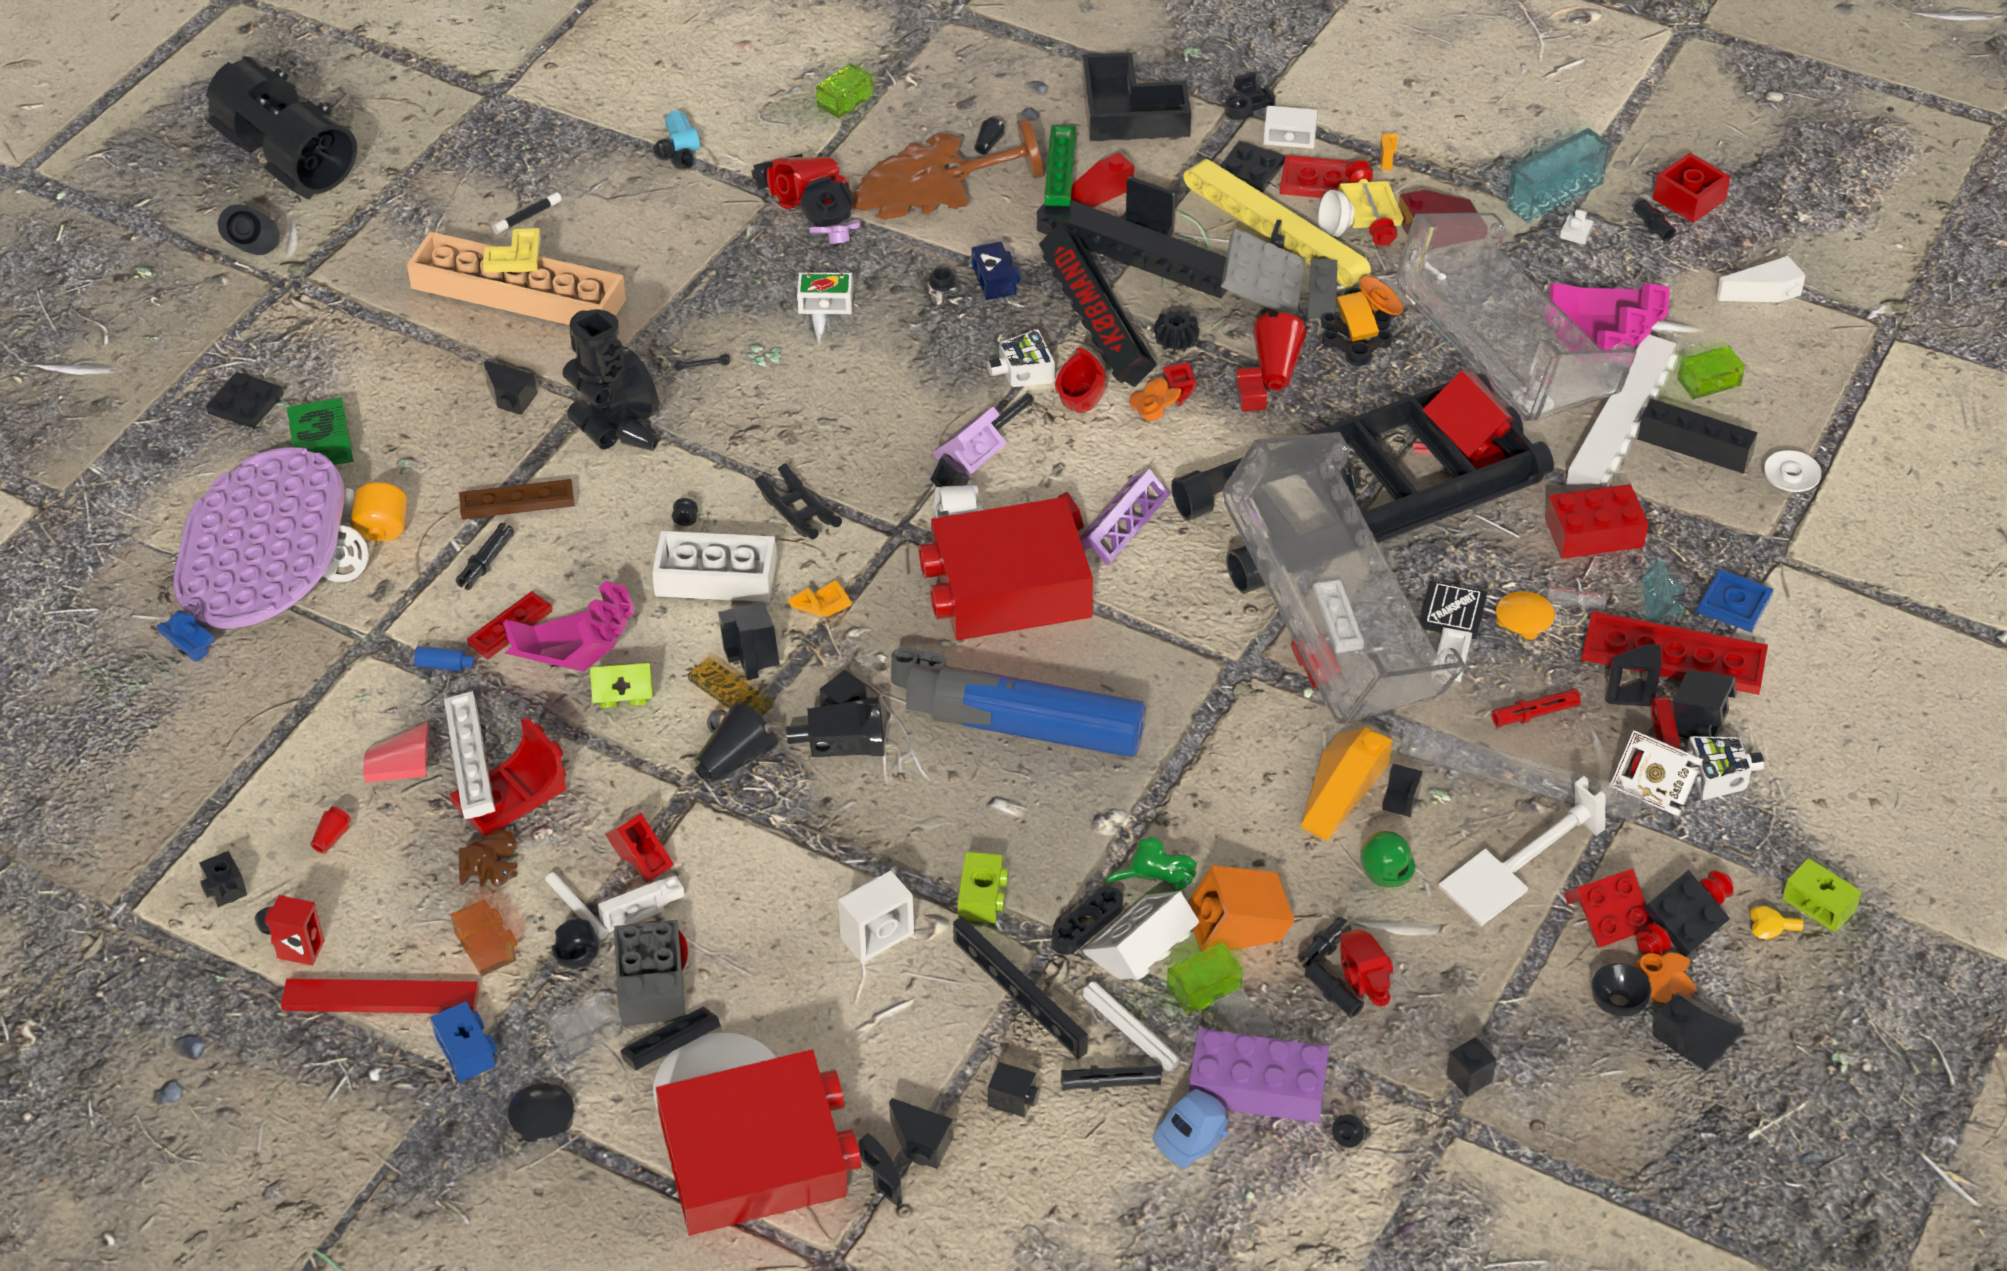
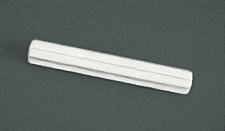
[1083,982,1180,1072]

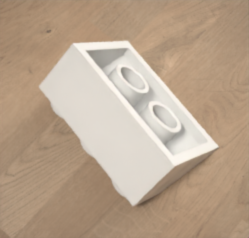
[1083,891,1199,980]

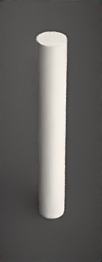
[545,872,608,940]

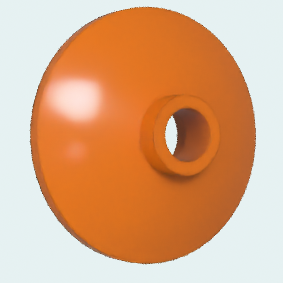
[1359,276,1403,316]

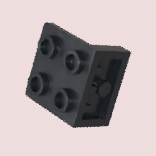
[1120,176,1175,236]

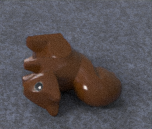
[458,829,518,887]

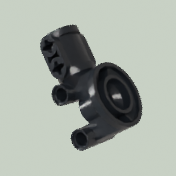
[562,309,659,450]

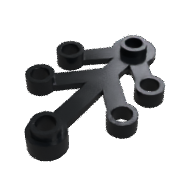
[1321,288,1392,366]

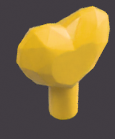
[1750,905,1803,940]

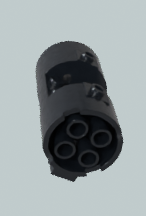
[206,56,357,200]

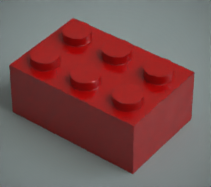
[1545,484,1649,559]

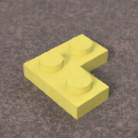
[483,228,541,273]

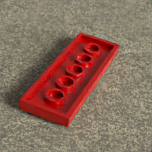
[1581,611,1768,695]

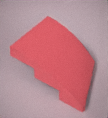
[363,721,430,783]

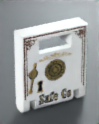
[1610,730,1703,816]

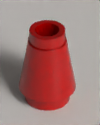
[310,806,351,854]

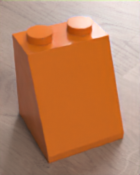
[1187,865,1295,955]

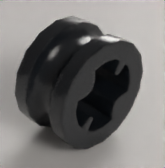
[672,498,698,526]

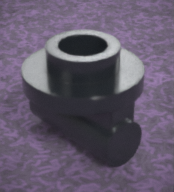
[1332,1114,1371,1148]

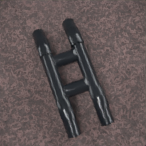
[754,463,842,540]

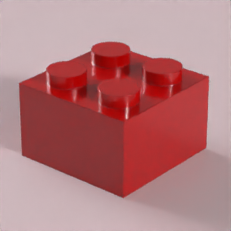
[1653,152,1731,223]

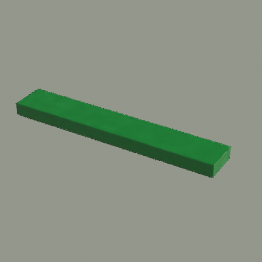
[1044,125,1076,206]

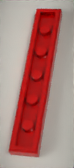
[281,978,479,1014]

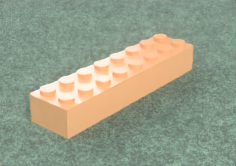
[407,232,626,325]

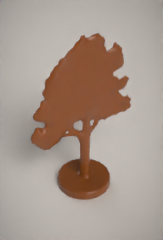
[852,117,1043,219]

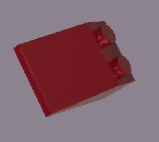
[1399,190,1490,250]

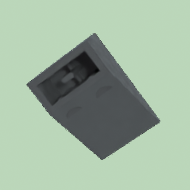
[614,920,686,1026]

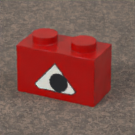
[266,895,325,966]

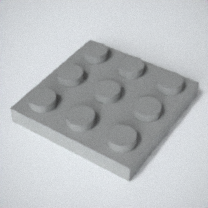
[1221,228,1306,315]

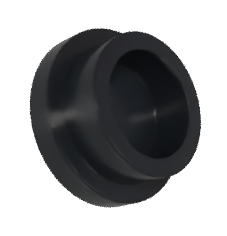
[929,267,955,292]

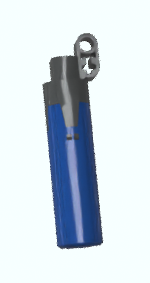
[891,648,1146,757]

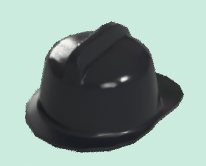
[217,204,280,256]

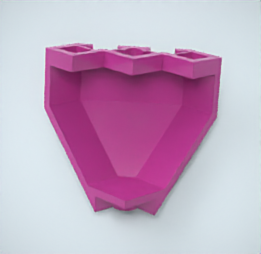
[1542,283,1670,364]
[503,581,635,672]

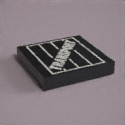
[1419,581,1488,640]

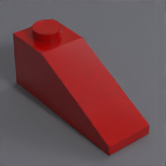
[1071,152,1134,208]

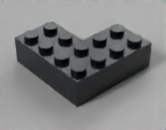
[1082,53,1191,141]

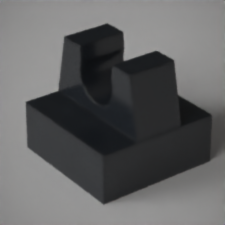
[930,457,970,487]

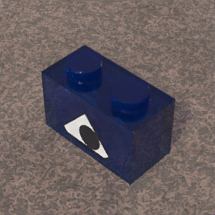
[971,241,1020,301]

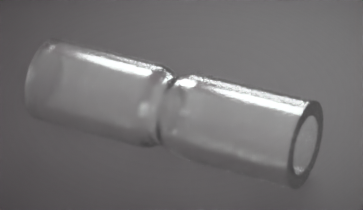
[1547,586,1607,612]

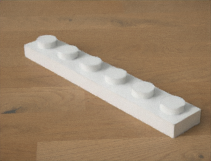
[444,691,495,820]

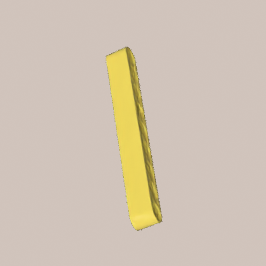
[1183,159,1371,288]

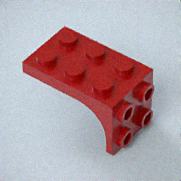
[449,717,566,837]

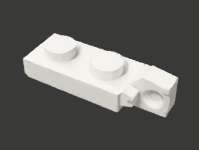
[598,876,685,933]

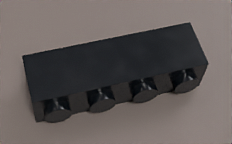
[1637,398,1758,474]

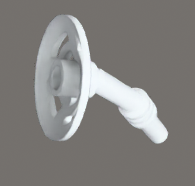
[323,488,369,582]

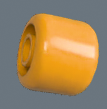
[351,482,408,541]

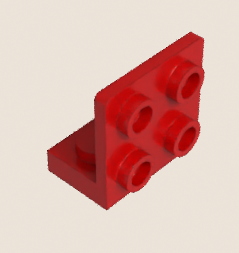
[1564,868,1654,948]

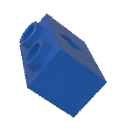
[430,1002,497,1082]

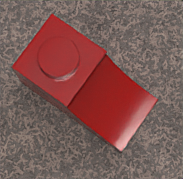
[605,813,674,883]

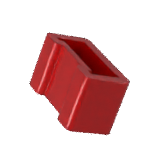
[1235,367,1267,412]

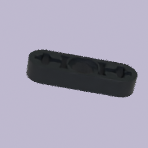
[1051,887,1123,955]

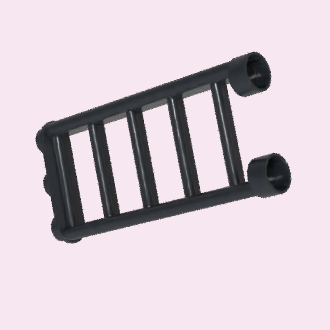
[1171,373,1554,594]

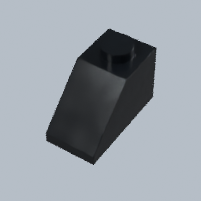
[484,360,537,415]
[889,1098,953,1169]

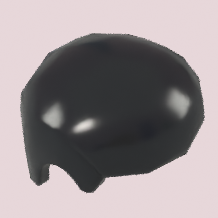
[551,918,601,969]

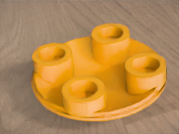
[1496,591,1555,640]

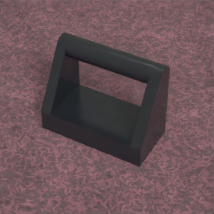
[1605,644,1661,707]

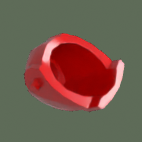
[1055,347,1106,413]

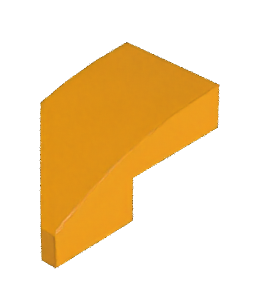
[1380,133,1398,170]
[787,580,852,617]

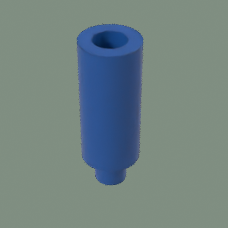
[414,646,475,672]

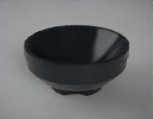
[1591,963,1652,1017]

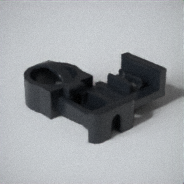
[1225,72,1276,120]

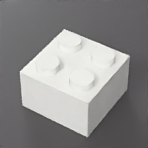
[838,871,914,963]

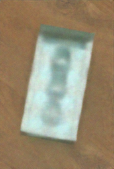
[1507,127,1610,223]

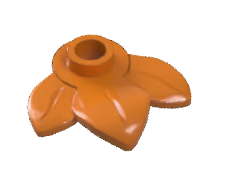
[1130,377,1181,422]
[1635,953,1697,1005]

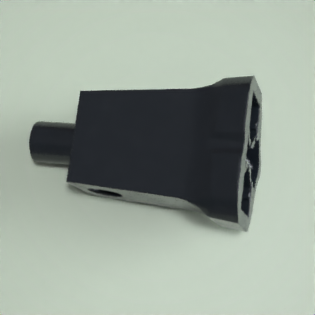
[786,696,885,757]

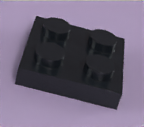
[1220,141,1285,192]
[206,372,284,429]

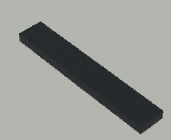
[953,916,1088,1059]

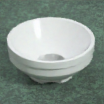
[1318,190,1355,237]

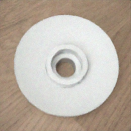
[1764,450,1821,492]

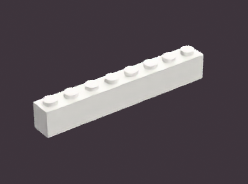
[1566,335,1678,492]

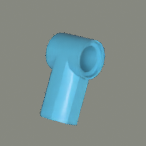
[665,110,700,152]

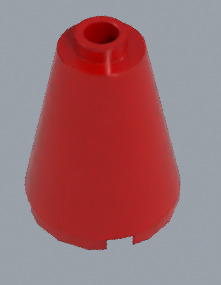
[767,157,840,209]
[1253,313,1307,391]

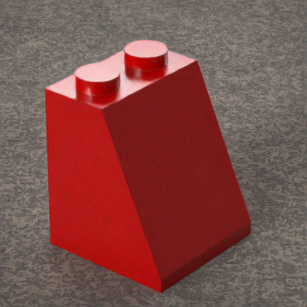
[1423,370,1514,458]

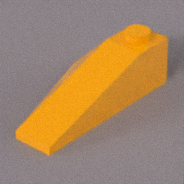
[1301,727,1392,841]

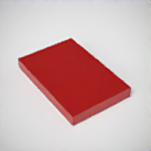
[1279,155,1354,198]

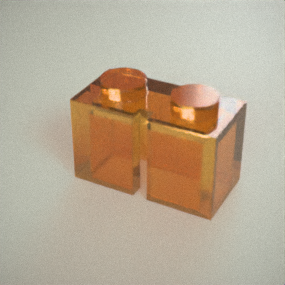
[450,899,517,977]

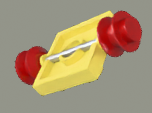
[1338,160,1404,246]

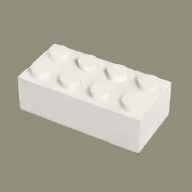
[652,531,777,602]

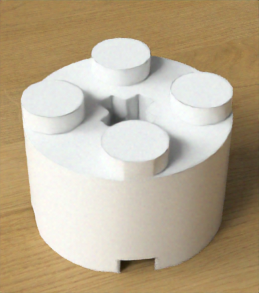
[933,485,982,518]

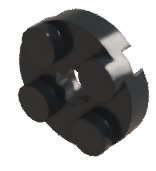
[801,177,853,227]

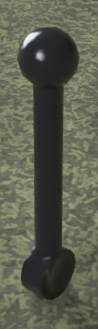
[674,354,730,371]

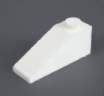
[1716,256,1806,302]

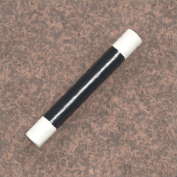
[492,192,562,234]

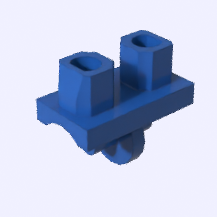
[157,610,214,662]

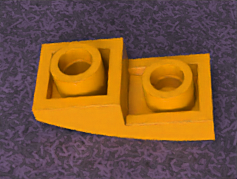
[1336,291,1379,342]

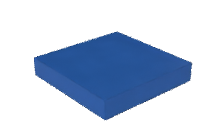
[1697,569,1774,633]

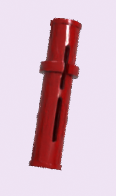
[1491,688,1581,728]

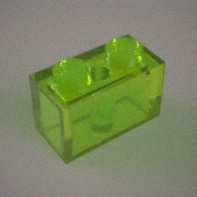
[816,63,873,118]
[1677,345,1745,400]
[1167,943,1243,1014]

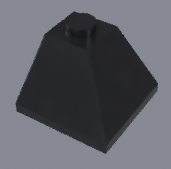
[1653,993,1745,1072]

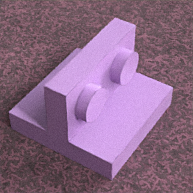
[932,406,1007,476]

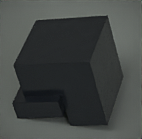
[718,602,780,681]
[1673,669,1737,738]

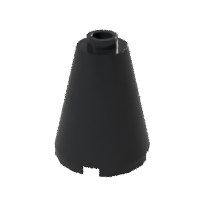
[694,700,778,782]

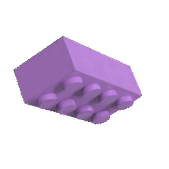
[1189,1028,1329,1123]

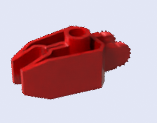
[1340,929,1393,1007]

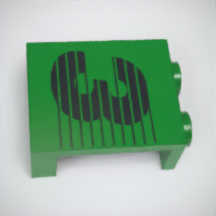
[287,397,354,465]

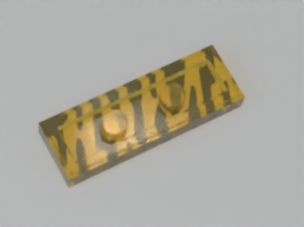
[688,657,773,717]

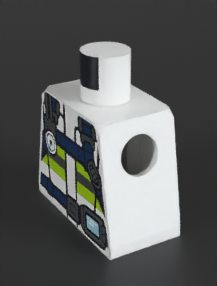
[987,329,1055,387]
[1687,736,1764,800]

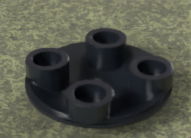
[508,1083,574,1142]

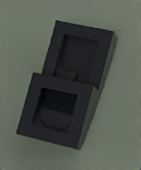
[859,1133,902,1207]

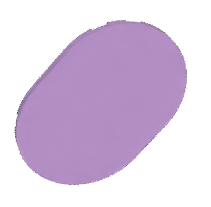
[173,447,345,629]

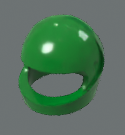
[1360,831,1415,888]

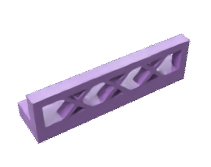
[1080,469,1170,564]

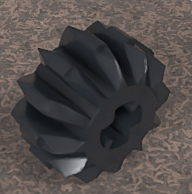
[1154,309,1199,352]

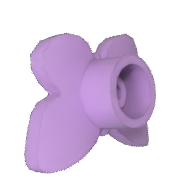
[809,219,860,244]

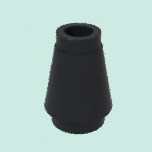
[974,117,1005,155]
[616,418,659,451]

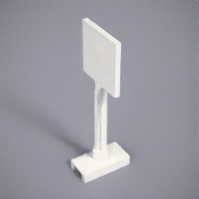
[1439,776,1605,927]

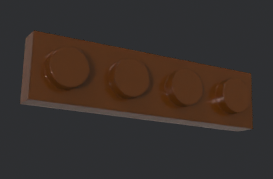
[459,479,575,520]

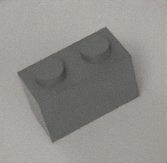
[1308,259,1338,318]

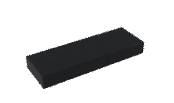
[620,1007,721,1070]

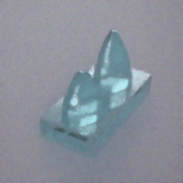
[1641,561,1686,624]

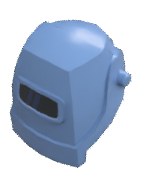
[1152,1089,1229,1169]

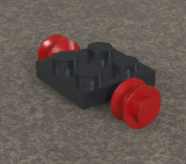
[1636,870,1734,957]

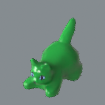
[1106,837,1197,892]

